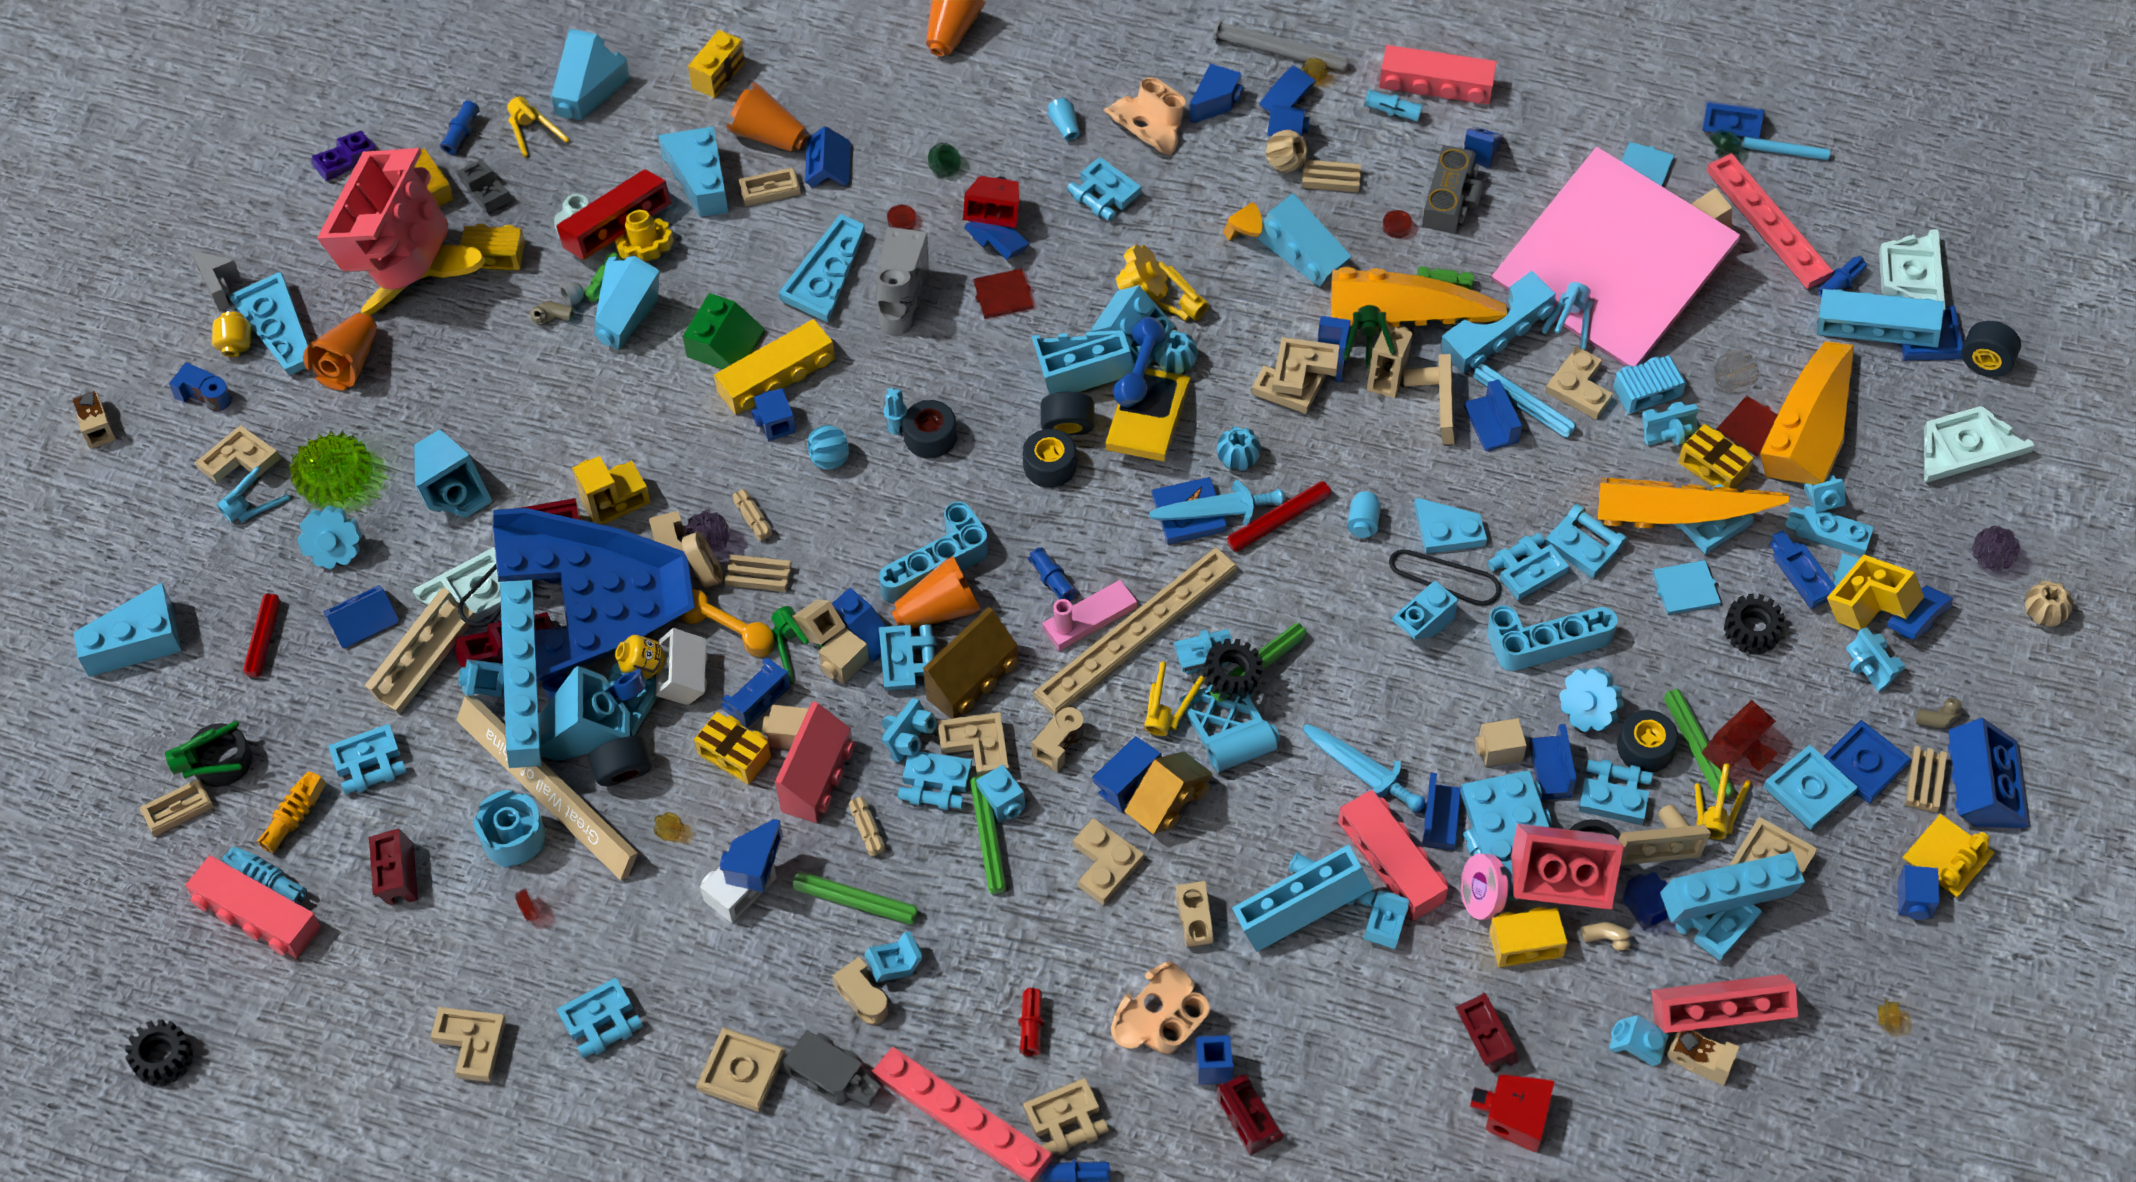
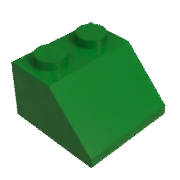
[682,293,765,370]

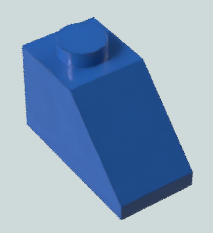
[1190,63,1244,123]
[832,587,886,663]
[720,819,783,893]

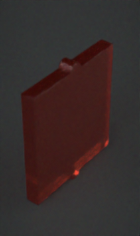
[973,268,1033,319]
[1716,396,1778,457]

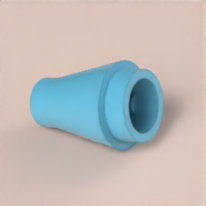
[1048,98,1080,141]

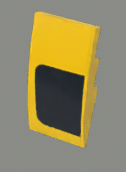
[1105,368,1191,461]

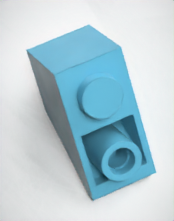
[1392,580,1458,640]

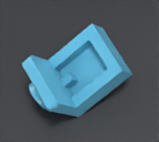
[1804,474,1846,512]
[458,659,504,697]
[976,765,1026,823]
[1363,890,1410,949]
[864,932,922,982]
[1609,1015,1669,1066]

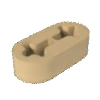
[682,532,723,588]

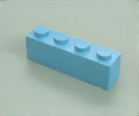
[1817,289,1944,347]
[1232,844,1373,952]
[1660,852,1805,923]

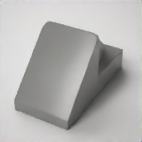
[192,251,241,311]

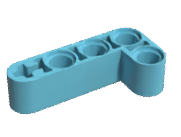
[879,502,988,604]
[1487,605,1618,671]

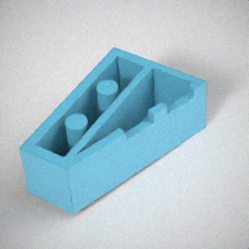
[658,126,728,217]
[1256,193,1351,287]
[1031,330,1134,394]
[73,582,182,677]

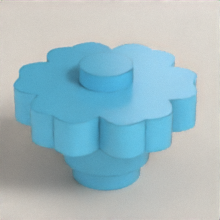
[297,506,362,569]
[1559,667,1624,732]

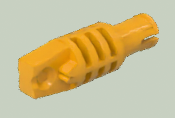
[256,771,327,854]

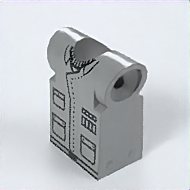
[875,227,929,336]

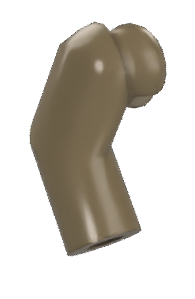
[530,301,575,324]
[1915,698,1962,728]

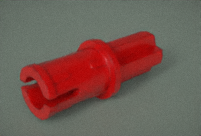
[1018,988,1045,1056]

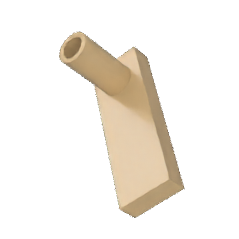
[1403,354,1455,445]
[1618,805,1711,866]

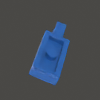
[1769,530,1836,609]

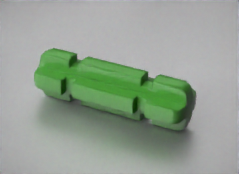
[584,252,623,303]
[1417,266,1474,289]

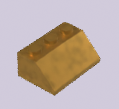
[923,607,1018,719]

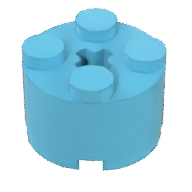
[474,790,545,868]

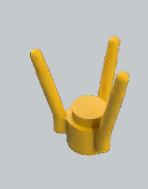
[507,96,570,157]
[1152,262,1209,322]
[1143,661,1205,736]
[1694,763,1751,840]

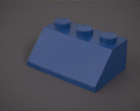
[1948,718,2029,828]

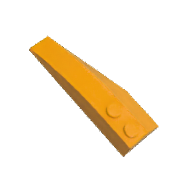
[1330,267,1507,327]
[1760,341,1854,485]
[1597,477,1790,528]

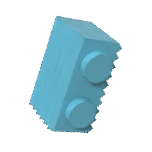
[1613,355,1686,414]

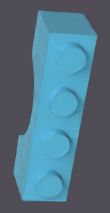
[1441,271,1555,374]

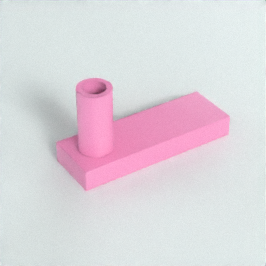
[1042,580,1137,651]

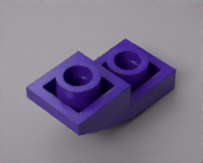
[311,130,376,181]

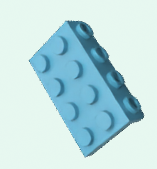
[1460,770,1552,902]

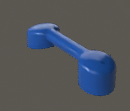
[1113,317,1165,408]
[542,668,646,701]

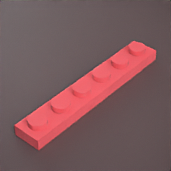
[1706,153,1833,290]
[871,1047,1053,1182]

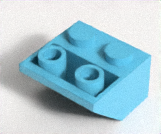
[1089,285,1175,368]

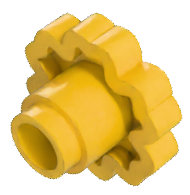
[615,210,674,262]
[1116,244,1168,302]

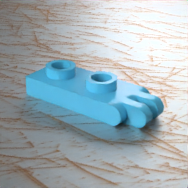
[1785,506,1874,557]

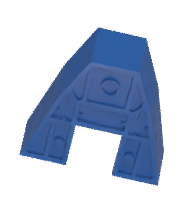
[492,508,695,684]

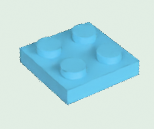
[1763,744,1858,830]

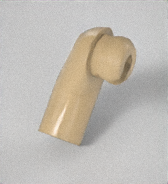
[1581,922,1631,951]

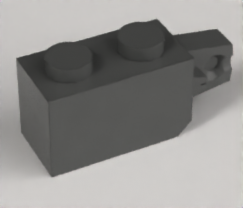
[783,1030,881,1107]

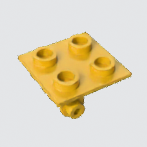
[1902,814,1995,898]

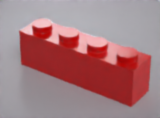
[556,169,672,260]

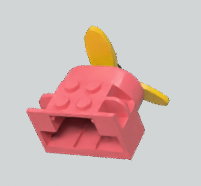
[317,148,486,316]

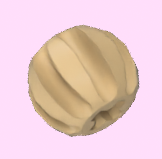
[1265,130,1308,173]
[2024,580,2073,627]

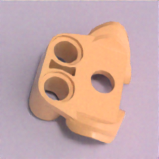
[1103,78,1186,155]
[1111,961,1210,1054]

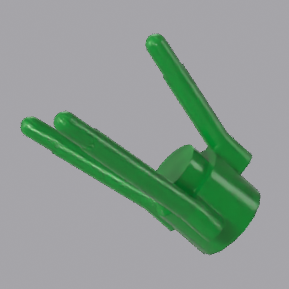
[771,606,825,684]
[165,721,242,779]

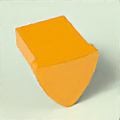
[1222,202,1262,241]

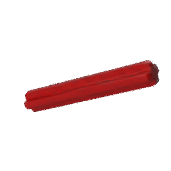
[1227,481,1331,552]

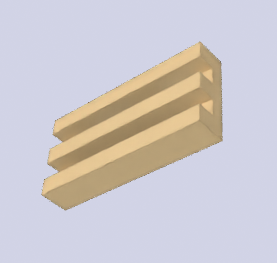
[1302,160,1361,193]
[739,167,801,207]
[725,554,792,592]
[1904,745,1947,813]
[139,778,214,837]

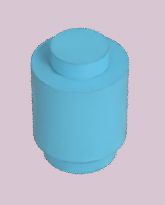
[1347,491,1381,538]

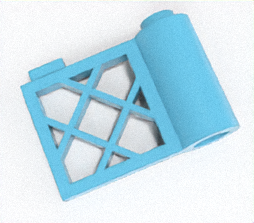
[1179,685,1280,773]

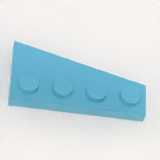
[778,213,865,323]
[228,272,309,376]

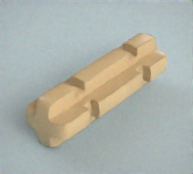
[733,489,772,541]
[849,797,885,857]

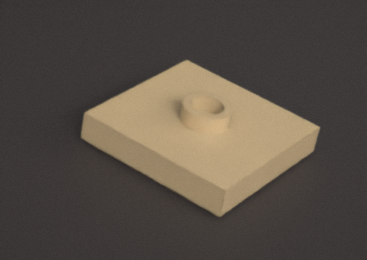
[696,1027,786,1112]

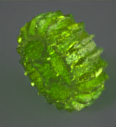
[289,430,373,507]

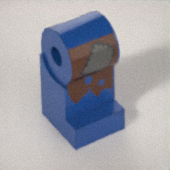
[169,362,231,412]

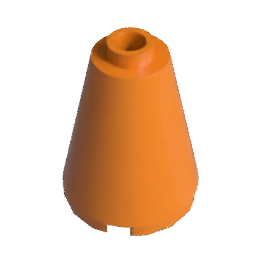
[926,0,986,57]
[727,82,808,152]
[303,313,378,391]
[891,556,981,630]

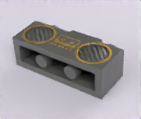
[1422,145,1484,234]

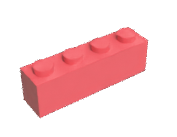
[1379,45,1497,105]
[1338,789,1448,921]
[185,855,321,958]
[1652,974,1798,1033]

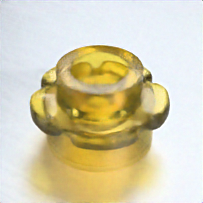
[1301,58,1328,83]
[653,812,685,841]
[1878,998,1900,1032]

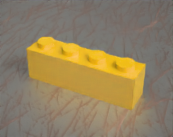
[714,319,835,415]

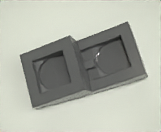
[457,159,512,213]

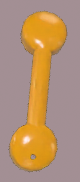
[679,589,774,657]

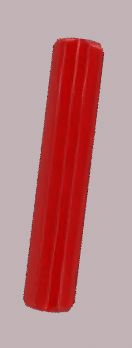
[243,593,281,678]

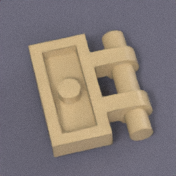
[1023,1078,1109,1156]

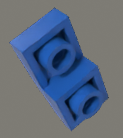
[1259,65,1316,114]
[964,221,1029,260]
[1887,585,1953,640]

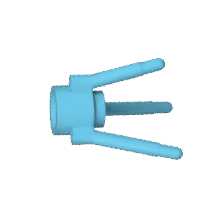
[1542,282,1593,350]
[216,467,290,523]

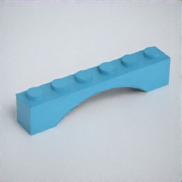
[500,580,541,768]

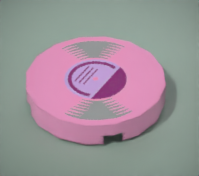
[1461,854,1508,920]

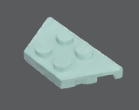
[1879,229,1945,318]
[1924,406,2035,483]
[413,547,501,622]

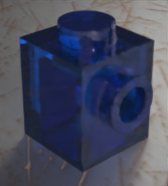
[1622,871,1669,931]

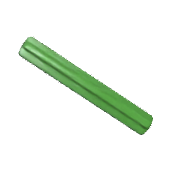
[1210,623,1307,702]
[1664,689,1734,799]
[970,776,1006,894]
[793,871,918,924]

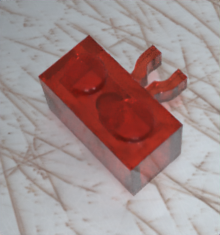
[1702,700,1778,773]

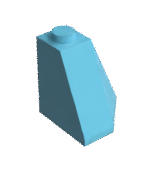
[551,29,630,120]
[594,256,660,350]
[414,429,493,517]
[539,666,630,762]

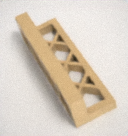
[364,587,477,715]

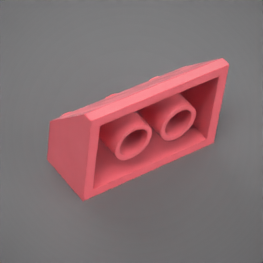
[775,701,855,823]
[1511,823,1624,910]

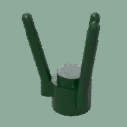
[1343,305,1396,369]

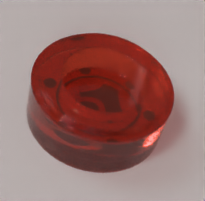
[887,204,916,230]
[1382,210,1412,239]
[515,888,540,922]

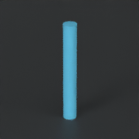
[1743,137,1830,160]

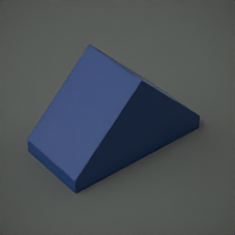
[1464,127,1504,169]

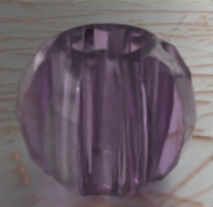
[685,510,730,553]
[1972,525,2020,572]

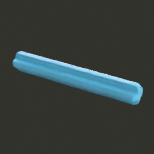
[1473,363,1576,438]

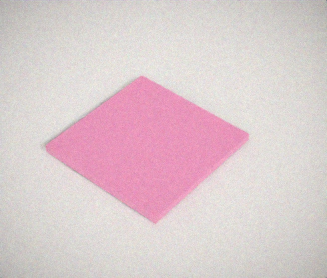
[1491,146,1740,367]

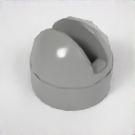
[560,282,584,307]

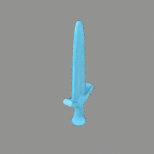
[1149,479,1286,525]
[1303,724,1425,813]

